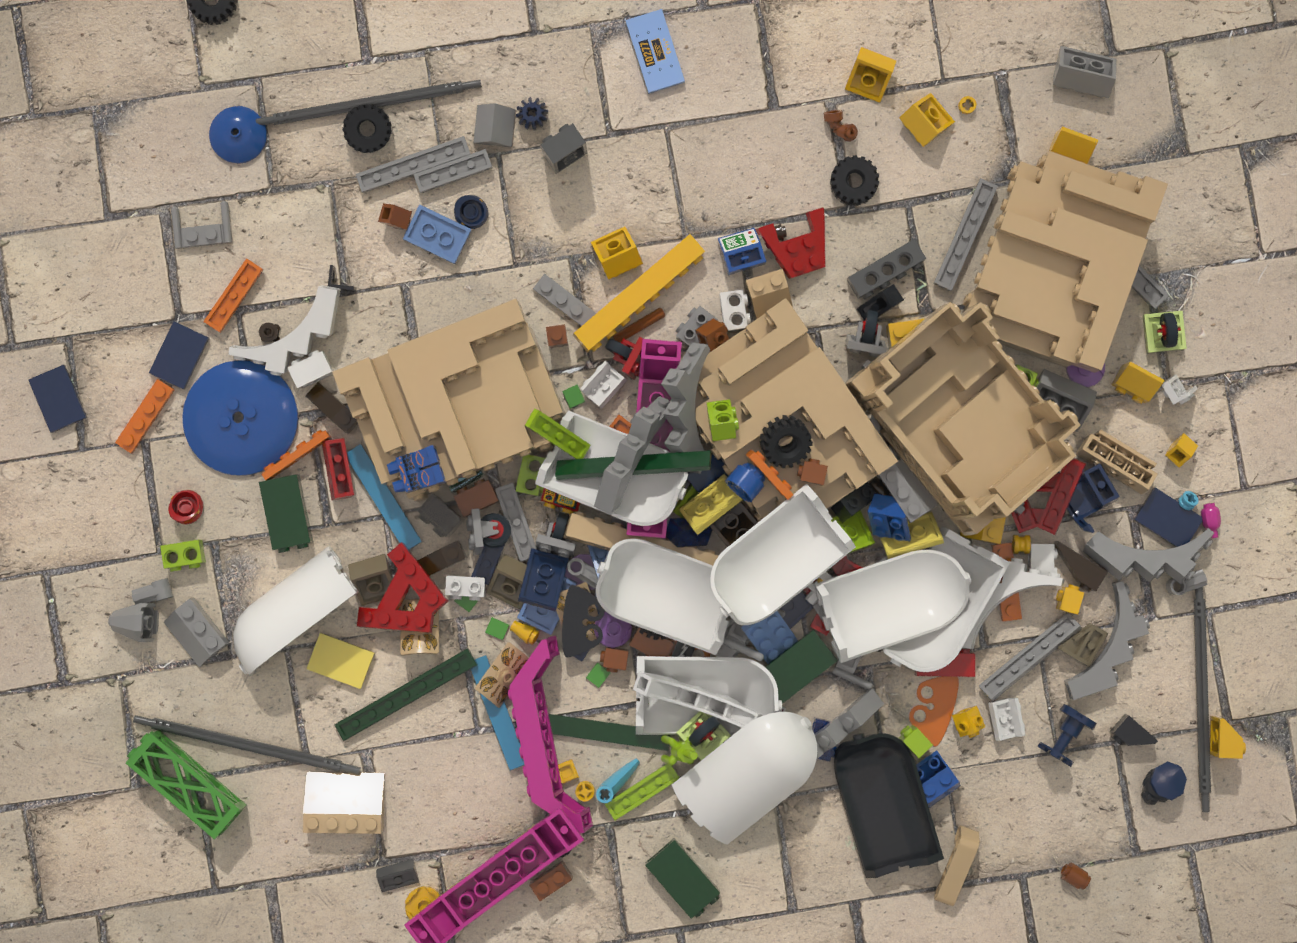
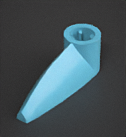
[596,758,640,803]

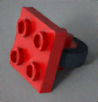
[605,336,644,380]

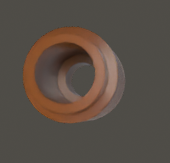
[1061,862,1091,890]

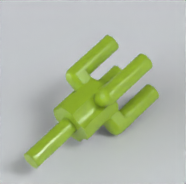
[661,735,698,765]

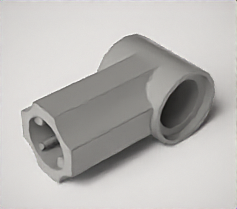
[567,558,598,589]
[1166,569,1208,595]
[132,578,173,605]

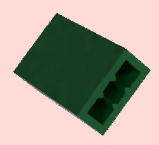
[259,474,313,553]
[765,629,838,703]
[645,838,720,918]

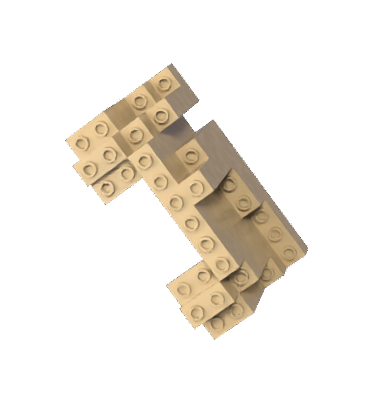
[962,151,1168,373]
[695,298,898,522]
[332,299,566,502]
[845,302,1081,536]

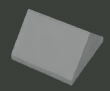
[473,103,516,148]

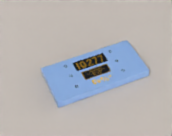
[625,9,685,94]

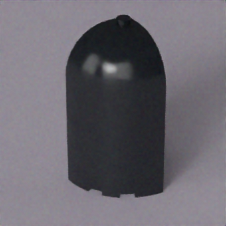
[834,733,944,878]

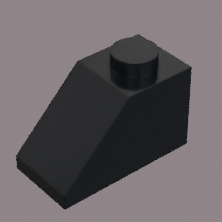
[857,284,904,320]
[1110,714,1158,746]

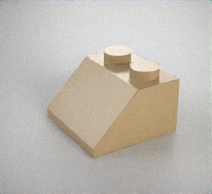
[745,269,793,319]

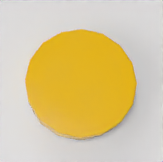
[405,886,440,919]

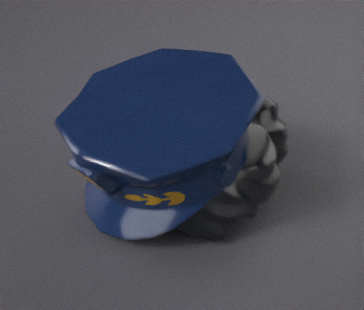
[1141,761,1187,805]

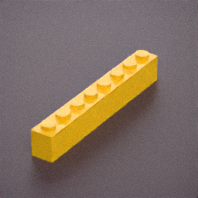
[573,234,705,353]

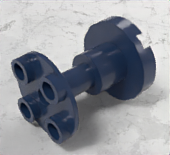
[1037,704,1097,767]

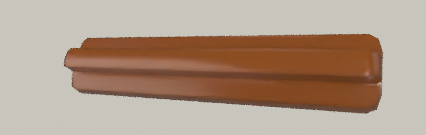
[613,308,665,343]

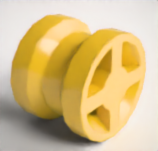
[1012,535,1031,554]
[575,781,595,802]

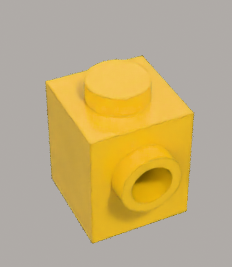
[1165,433,1198,468]
[1056,584,1084,615]

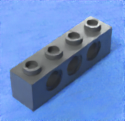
[847,239,926,300]

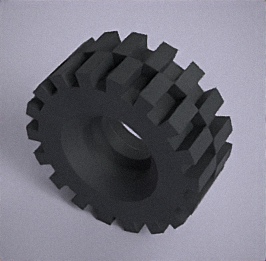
[186,0,238,25]
[342,104,392,153]
[830,155,879,206]
[759,415,813,468]

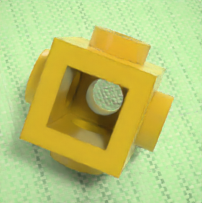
[952,705,985,738]

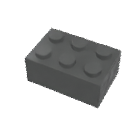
[541,123,588,174]

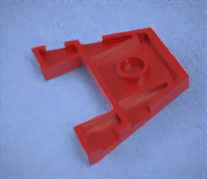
[755,207,825,279]

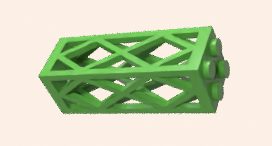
[126,730,247,839]

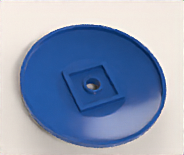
[182,360,298,475]

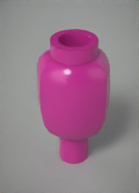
[1201,503,1221,538]

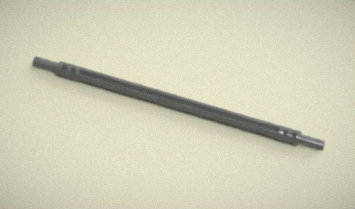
[255,80,482,125]
[1194,587,1211,812]
[133,715,361,775]

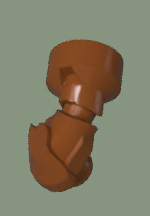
[823,110,858,142]

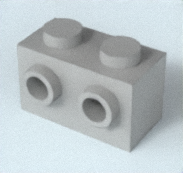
[675,306,718,347]

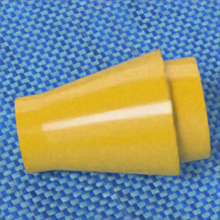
[510,620,540,645]

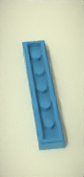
[347,444,422,550]
[471,655,524,770]

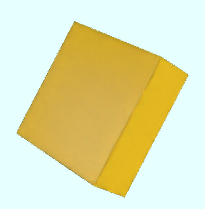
[558,759,579,784]

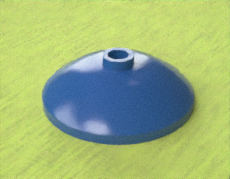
[209,106,267,164]

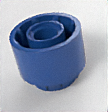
[725,463,765,502]

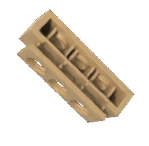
[1076,429,1158,494]

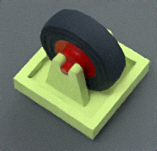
[1143,311,1187,353]
[676,711,731,761]

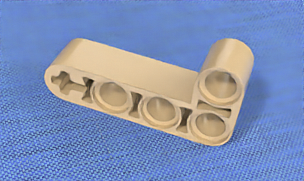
[934,825,980,906]

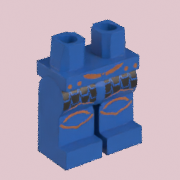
[387,445,446,493]

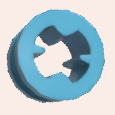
[1178,491,1199,511]

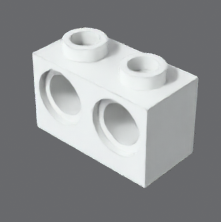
[719,290,751,332]

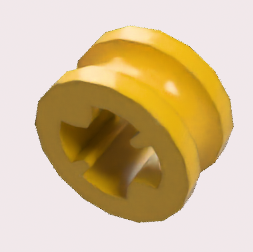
[958,96,976,114]

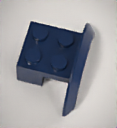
[1057,464,1120,533]

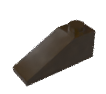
[306,382,358,434]
[417,541,467,576]
[1054,541,1108,593]

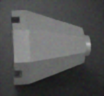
[108,603,159,642]

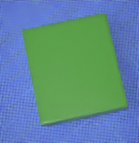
[562,384,585,408]
[454,596,478,612]
[485,617,509,640]
[586,662,611,688]

